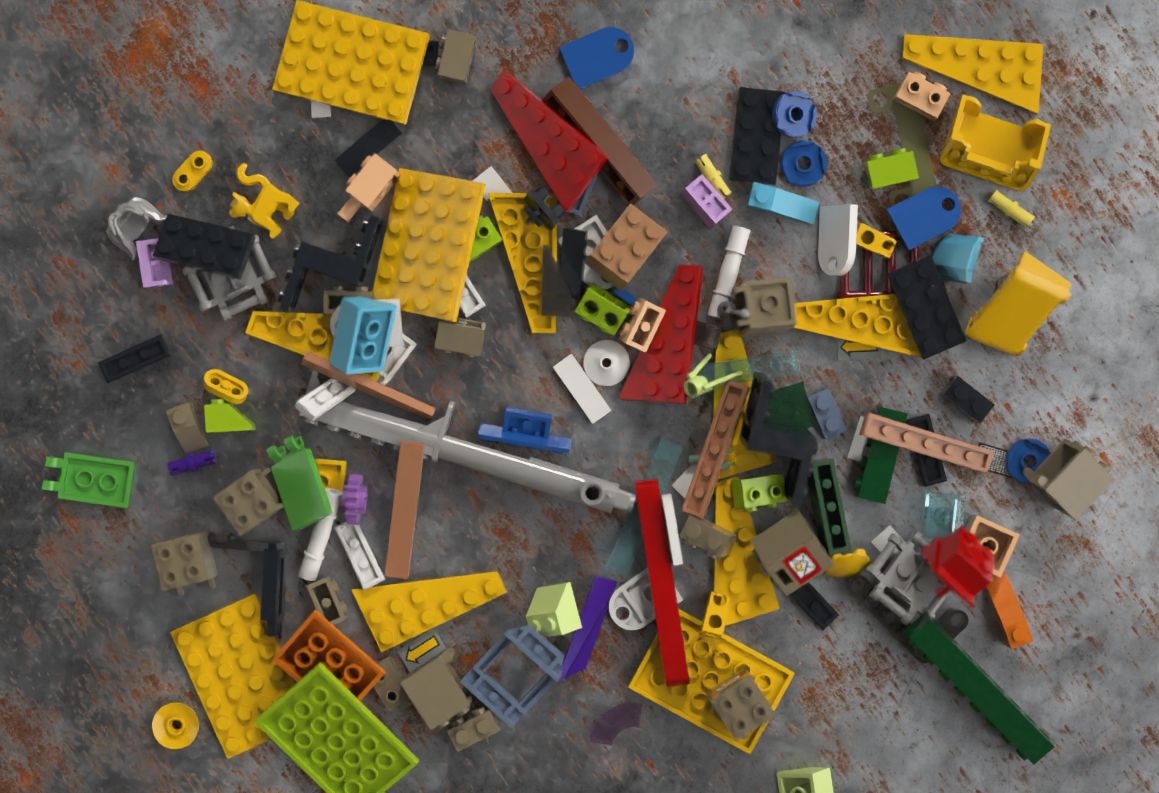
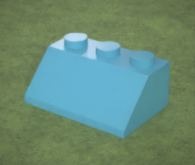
[329,297,397,374]

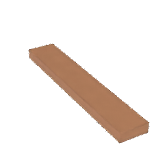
[301,351,435,421]
[681,380,751,519]
[859,412,994,473]
[385,440,425,580]

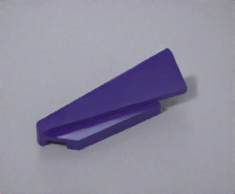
[558,574,618,681]

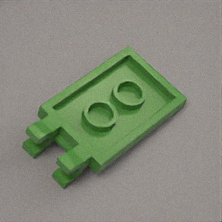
[266,436,333,531]
[42,452,136,508]

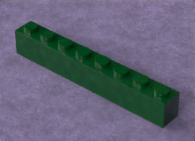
[906,611,1055,765]

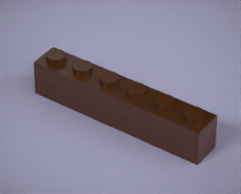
[542,77,657,206]

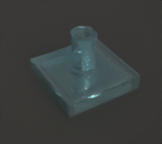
[922,491,969,539]

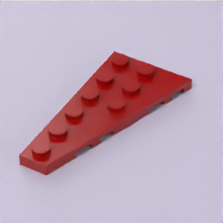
[490,70,609,212]
[618,265,704,405]

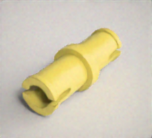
[694,154,732,199]
[988,190,1035,229]

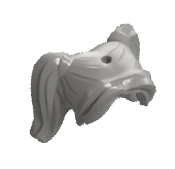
[106,197,167,263]

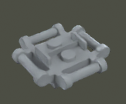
[182,226,277,321]
[865,531,953,625]

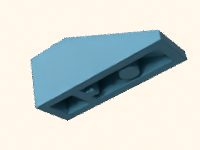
[746,182,819,225]

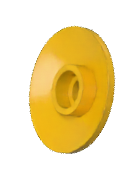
[152,702,199,749]

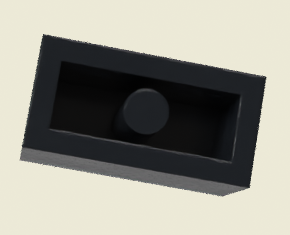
[939,376,995,423]

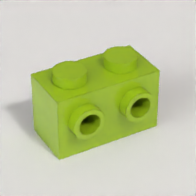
[864,148,919,189]
[469,215,503,263]
[731,474,787,512]

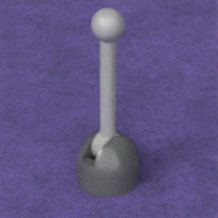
[717,301,749,320]

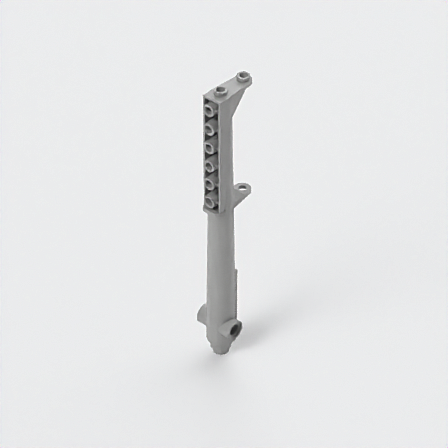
[299,368,636,514]

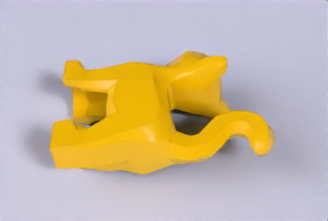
[229,163,300,239]

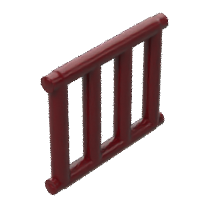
[837,230,919,299]

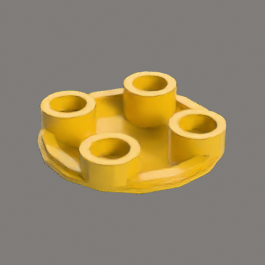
[826,549,871,578]

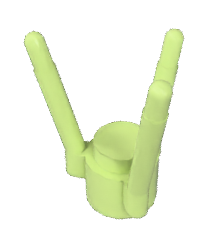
[684,353,742,398]

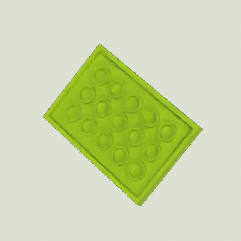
[254,662,419,793]

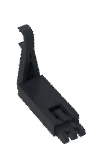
[208,532,287,637]

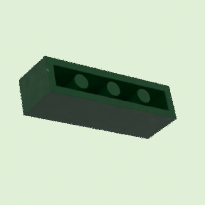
[853,407,908,504]
[807,458,852,555]

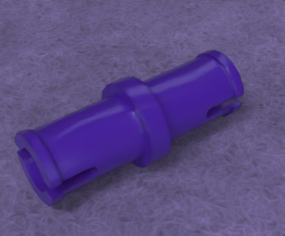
[167,450,217,477]

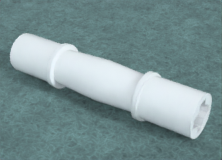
[707,225,751,320]
[298,488,342,581]

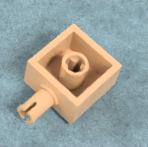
[337,154,400,223]
[965,514,1020,577]

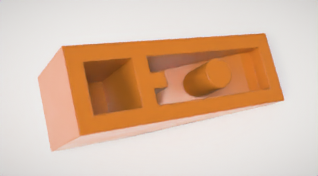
[986,573,1034,649]

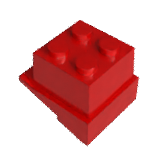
[921,526,994,608]

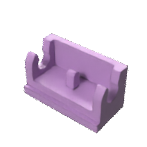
[680,174,732,229]
[136,238,173,289]

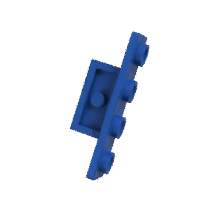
[478,407,572,454]

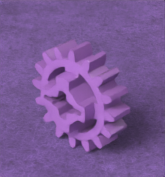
[341,474,368,525]

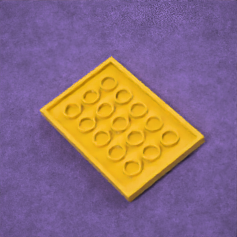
[272,0,430,125]
[373,168,486,322]
[170,593,297,759]
[628,608,795,754]

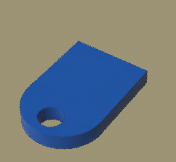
[559,27,634,90]
[885,187,961,252]

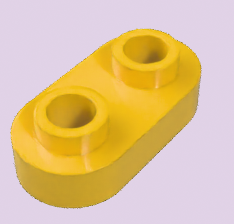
[172,151,213,192]
[203,369,248,404]

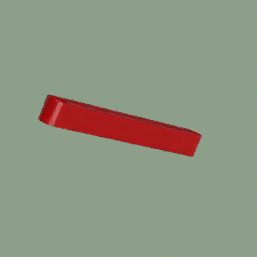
[635,478,690,687]

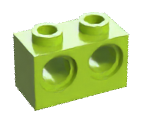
[574,282,631,336]

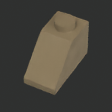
[166,402,209,454]

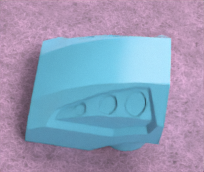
[932,233,984,284]

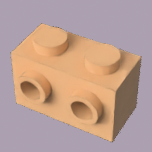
[893,71,951,121]
[619,297,666,353]

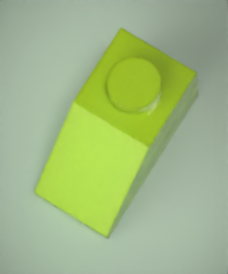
[204,399,256,433]

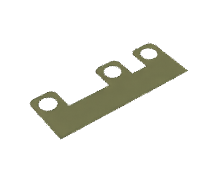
[867,83,937,207]

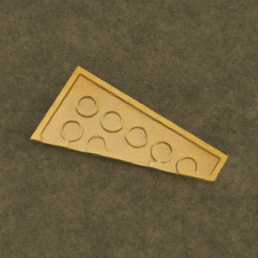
[901,34,1043,115]
[488,193,558,334]
[793,294,922,358]
[245,311,389,382]
[713,328,778,479]
[714,476,780,626]
[352,571,507,652]

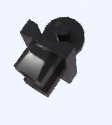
[522,186,565,231]

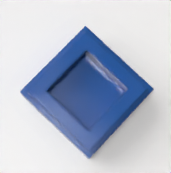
[613,288,637,306]

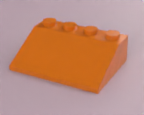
[272,610,386,701]

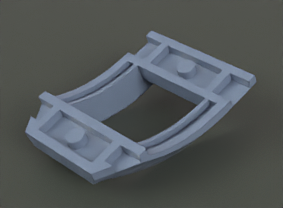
[460,624,564,729]

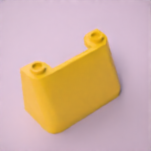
[940,94,1051,191]
[964,251,1071,356]

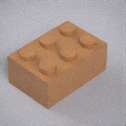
[585,204,668,292]

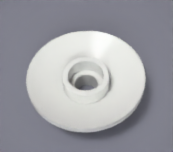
[584,340,630,386]

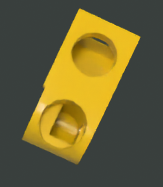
[856,223,897,259]
[699,591,729,639]

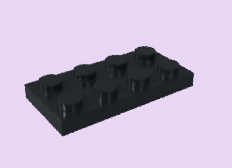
[729,87,786,185]
[152,213,256,280]
[886,255,967,360]

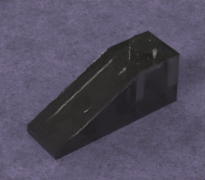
[542,245,575,317]

